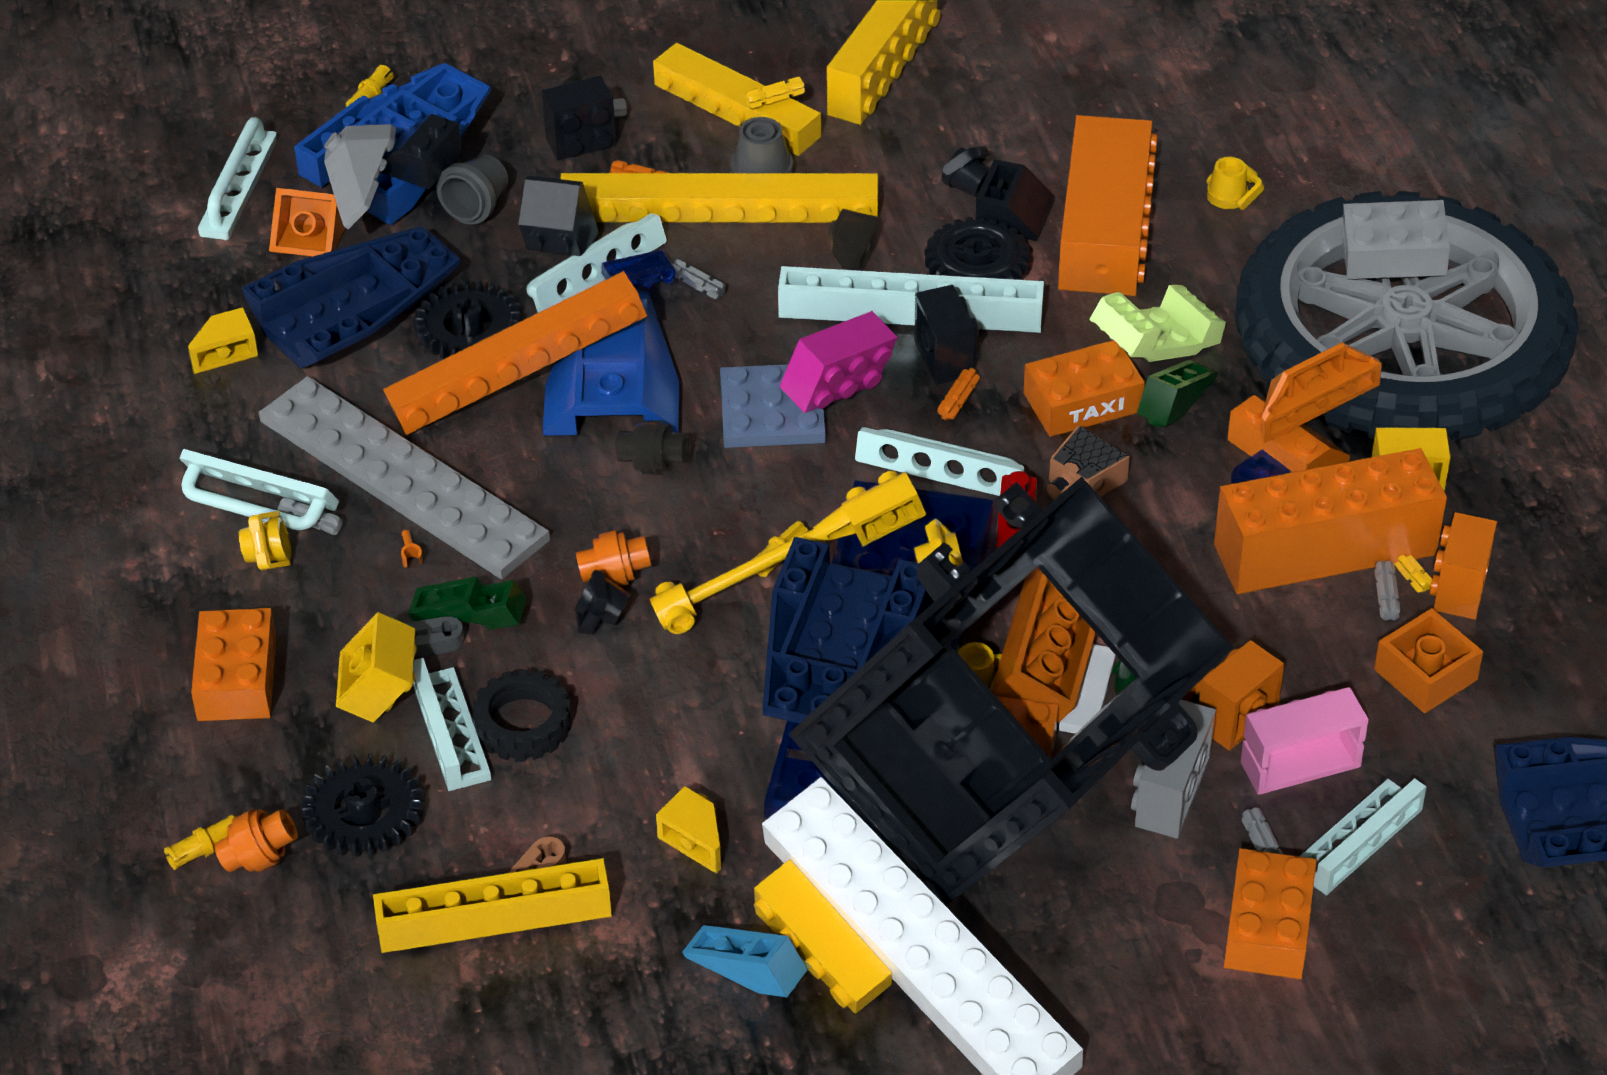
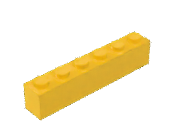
[653,42,821,156]
[373,858,612,953]

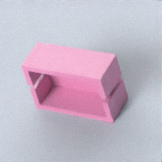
[1240,687,1369,795]

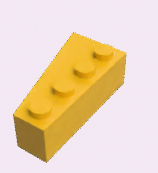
[754,859,892,1014]

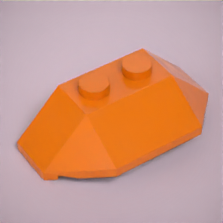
[1261,342,1382,443]

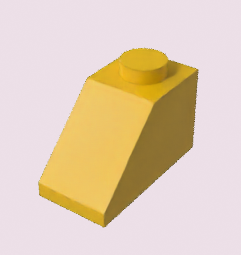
[188,307,258,374]
[656,786,721,874]

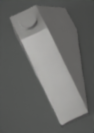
[324,124,396,229]

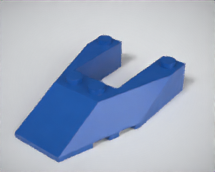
[294,63,491,225]

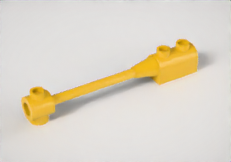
[649,471,926,634]

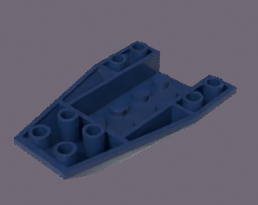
[242,226,461,369]
[762,537,927,724]
[1495,737,1607,868]

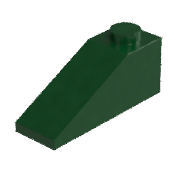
[1137,360,1218,427]

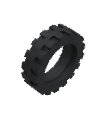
[473,669,571,762]

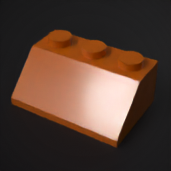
[1228,395,1350,475]

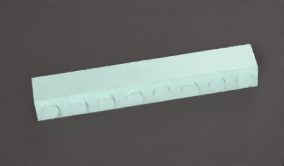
[778,266,1044,333]

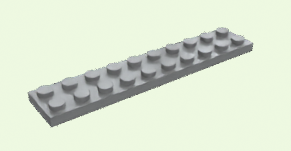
[259,376,550,580]

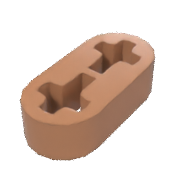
[509,837,566,873]

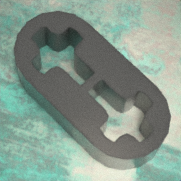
[405,617,464,658]

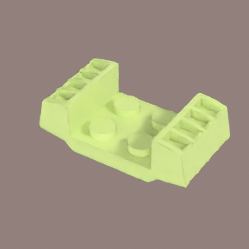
[1090,285,1226,362]

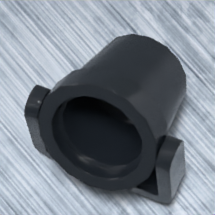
[942,146,991,197]
[574,569,631,634]

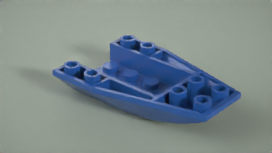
[543,291,679,436]

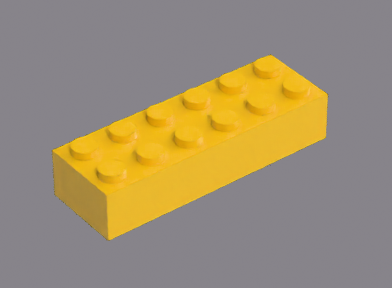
[827,0,940,125]

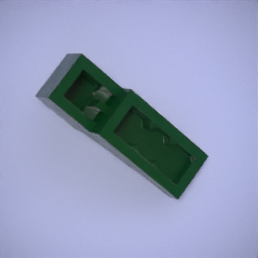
[408,576,527,630]

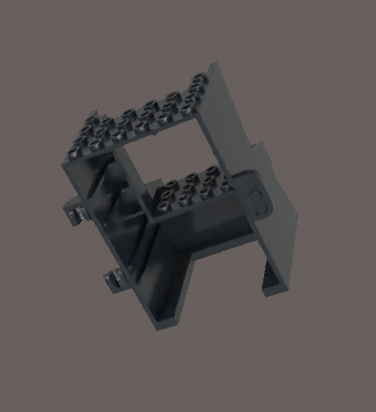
[789,477,1234,906]

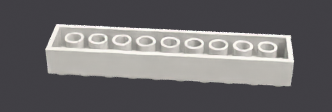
[762,777,1083,1075]

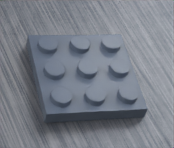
[720,364,825,448]

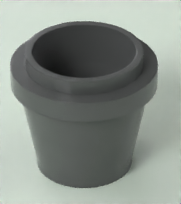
[730,117,793,173]
[436,155,508,224]

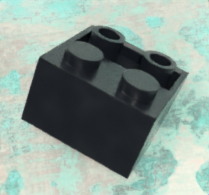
[975,159,1054,241]

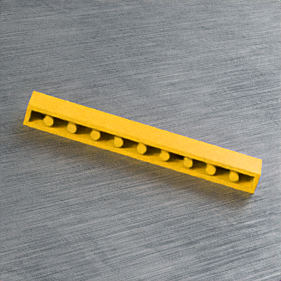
[561,173,878,223]

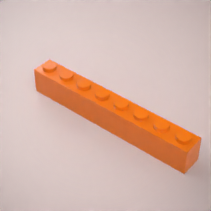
[383,271,647,435]

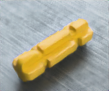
[745,77,805,109]
[1394,555,1432,593]

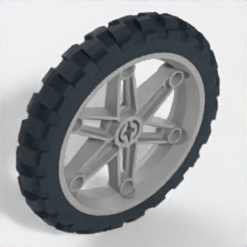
[1235,191,1578,442]

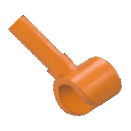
[401,530,423,568]

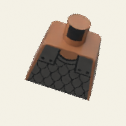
[1047,426,1129,500]

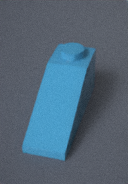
[682,925,808,997]

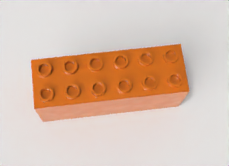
[1058,115,1157,296]
[1214,448,1447,594]

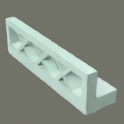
[413,658,491,791]
[1299,778,1427,896]

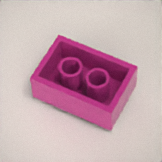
[779,311,898,413]

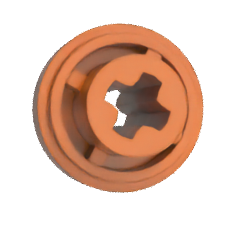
[576,530,652,587]
[215,809,298,873]

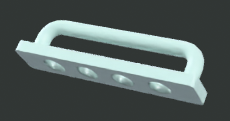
[198,117,278,240]
[527,213,667,313]
[855,427,1024,496]
[179,449,339,530]

